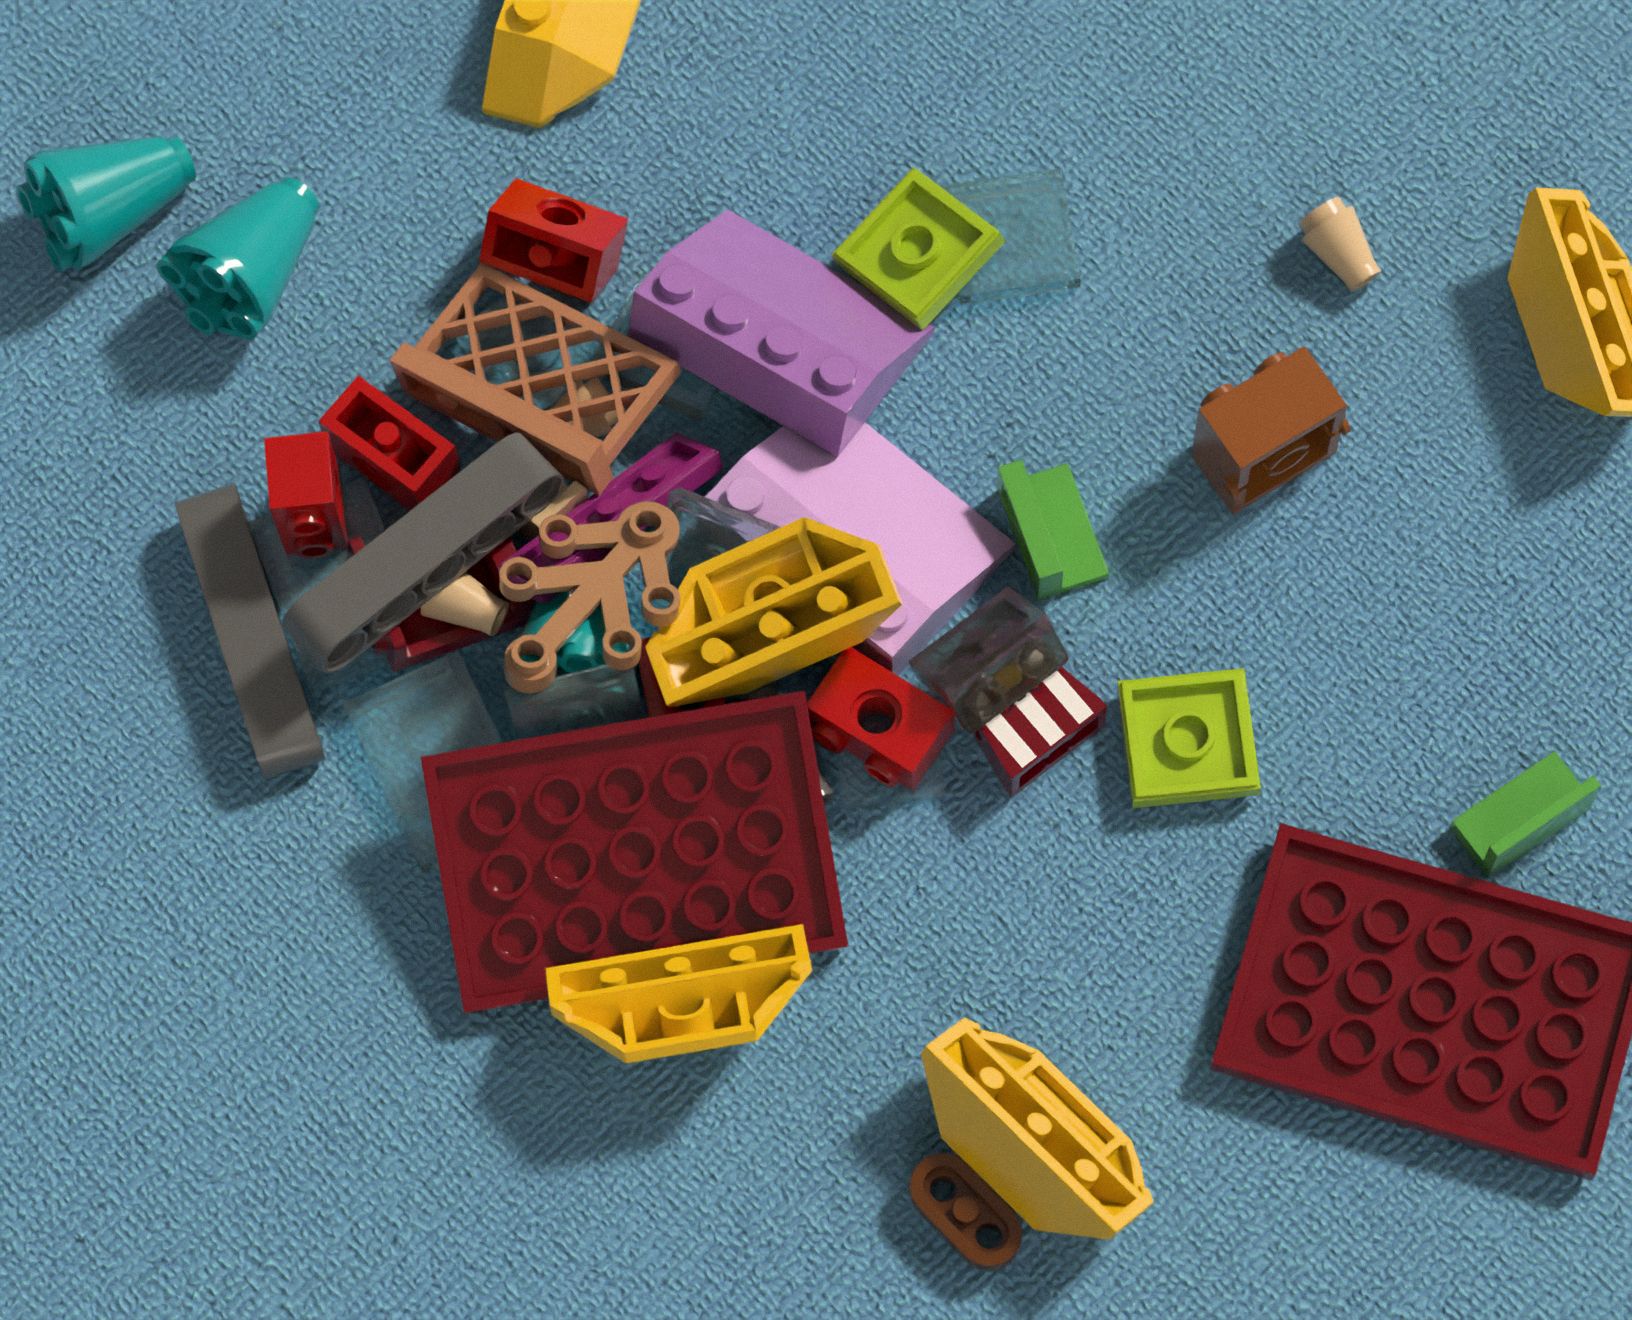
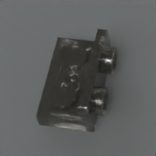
[908,587,1069,734]

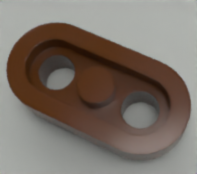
[910,1153,1022,1271]

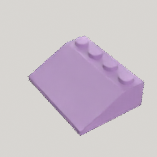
[701,423,1016,676]

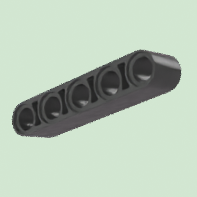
[282,433,564,673]
[175,483,326,780]

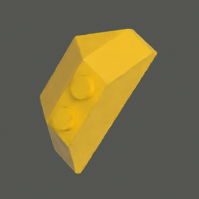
[482,0,641,128]
[1507,188,1632,417]
[645,517,903,707]
[545,924,812,1064]
[921,1018,1154,1240]

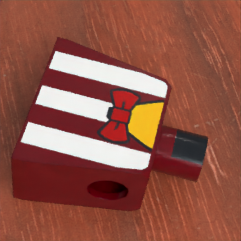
[956,636,1107,798]

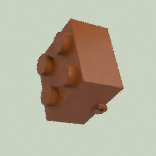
[1191,346,1351,515]

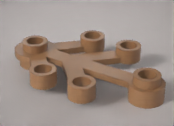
[499,502,680,694]

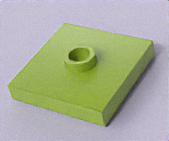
[831,167,1005,331]
[1117,668,1261,808]

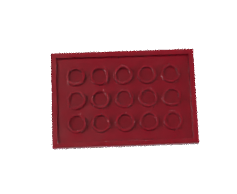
[420,691,849,1013]
[1210,823,1632,1181]

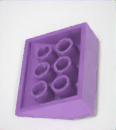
[628,209,935,457]

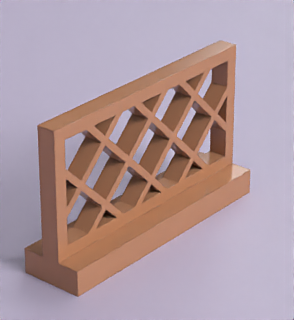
[389,263,681,496]

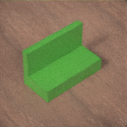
[997,459,1109,600]
[1449,751,1601,878]

